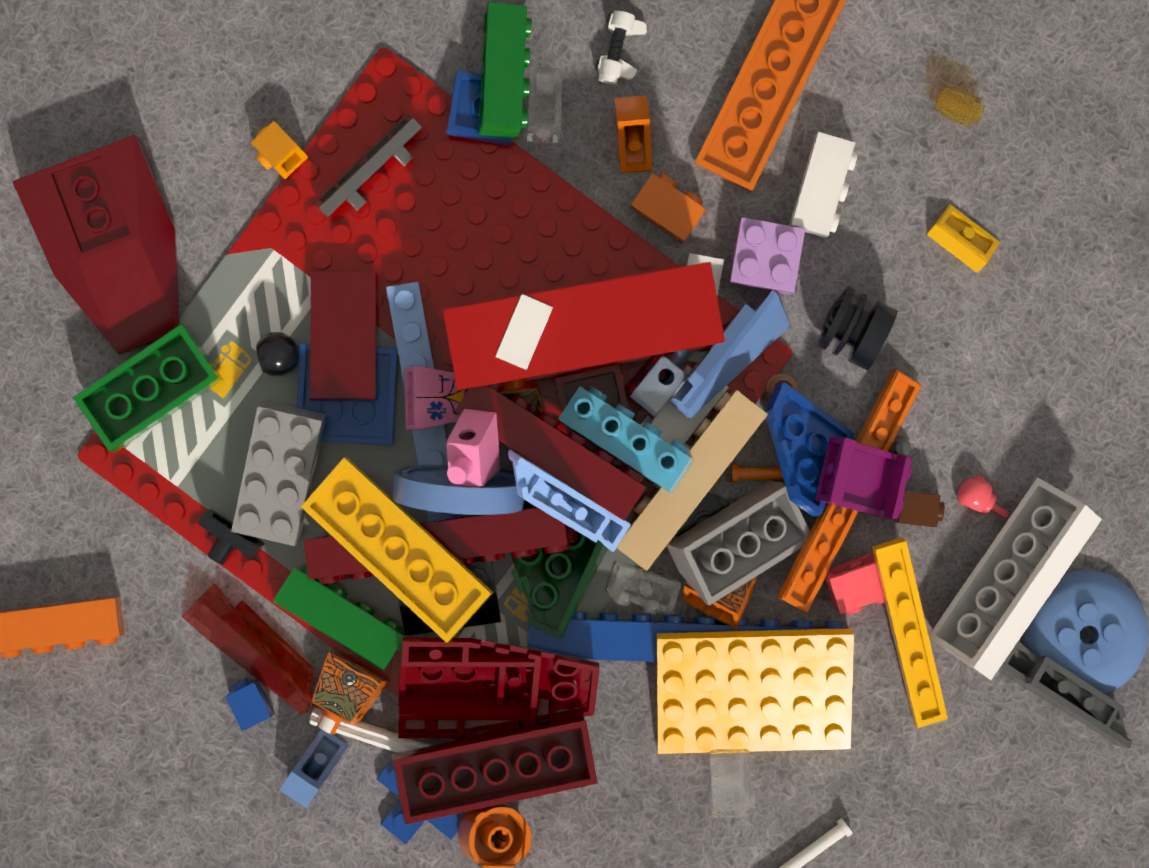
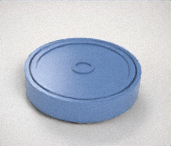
[392,465,526,515]

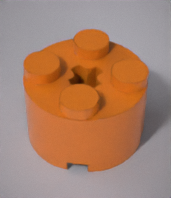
[458,804,531,868]

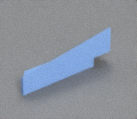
[508,450,631,552]

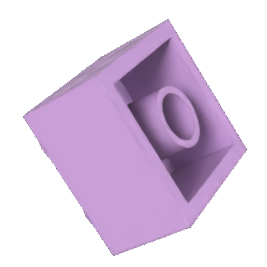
[728,217,805,295]

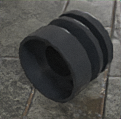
[817,286,898,371]

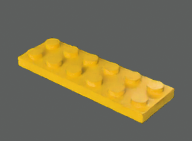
[301,457,493,643]

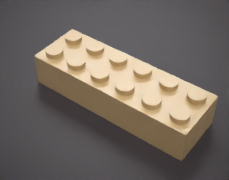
[616,390,768,571]

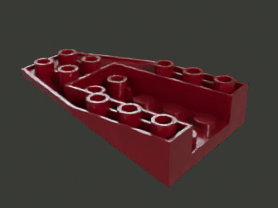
[12,135,180,355]

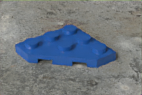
[765,382,854,517]

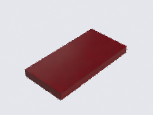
[310,271,376,401]

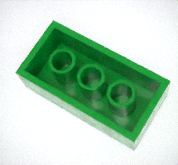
[73,324,224,452]

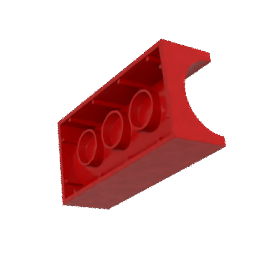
[443,262,725,391]

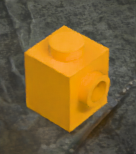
[251,121,308,179]

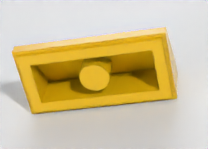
[927,204,1001,273]

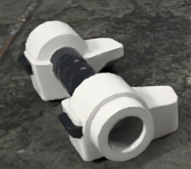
[595,10,647,85]

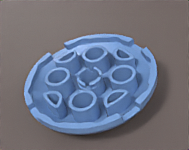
[1021,569,1149,694]

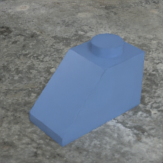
[279,729,349,808]

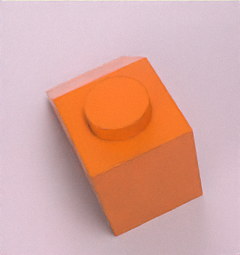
[614,95,652,173]

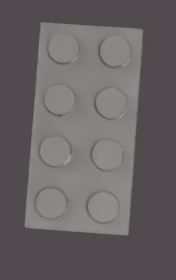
[231,400,327,546]

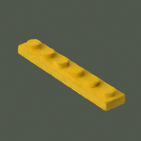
[872,537,948,728]

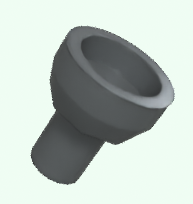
[889,435,911,456]

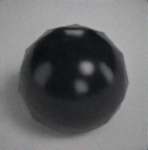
[256,332,299,376]

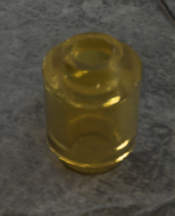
[934,85,985,127]

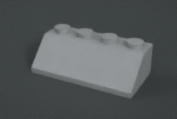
[667,480,810,606]

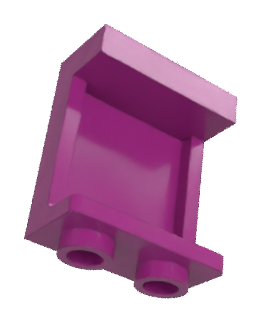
[815,437,912,520]

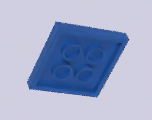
[297,343,398,445]

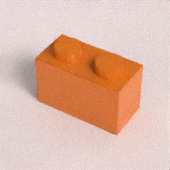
[630,173,706,244]

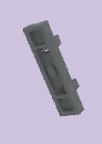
[314,114,422,217]

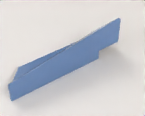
[669,290,789,418]

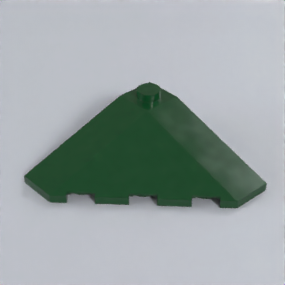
[499,467,608,639]

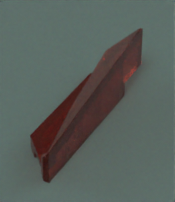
[182,583,315,715]

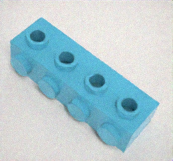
[558,386,693,494]

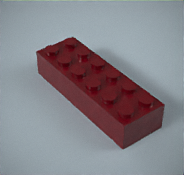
[454,383,646,521]
[391,717,598,824]

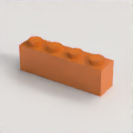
[0,596,125,658]

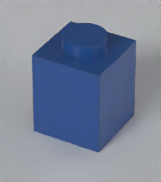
[225,677,275,731]

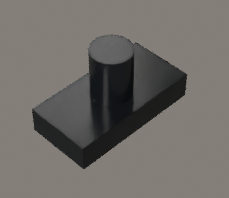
[198,509,265,565]

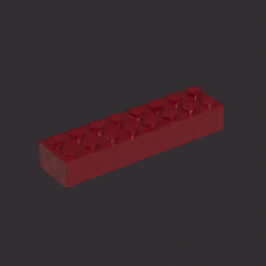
[303,507,578,584]

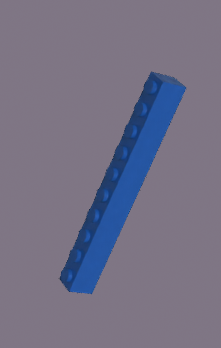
[527,611,848,662]

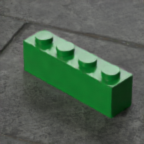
[478,2,532,139]
[273,567,405,671]

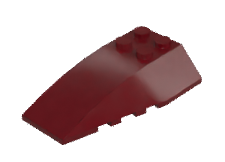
[398,637,600,738]

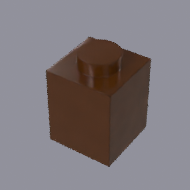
[894,491,945,527]

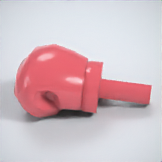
[957,475,1009,518]

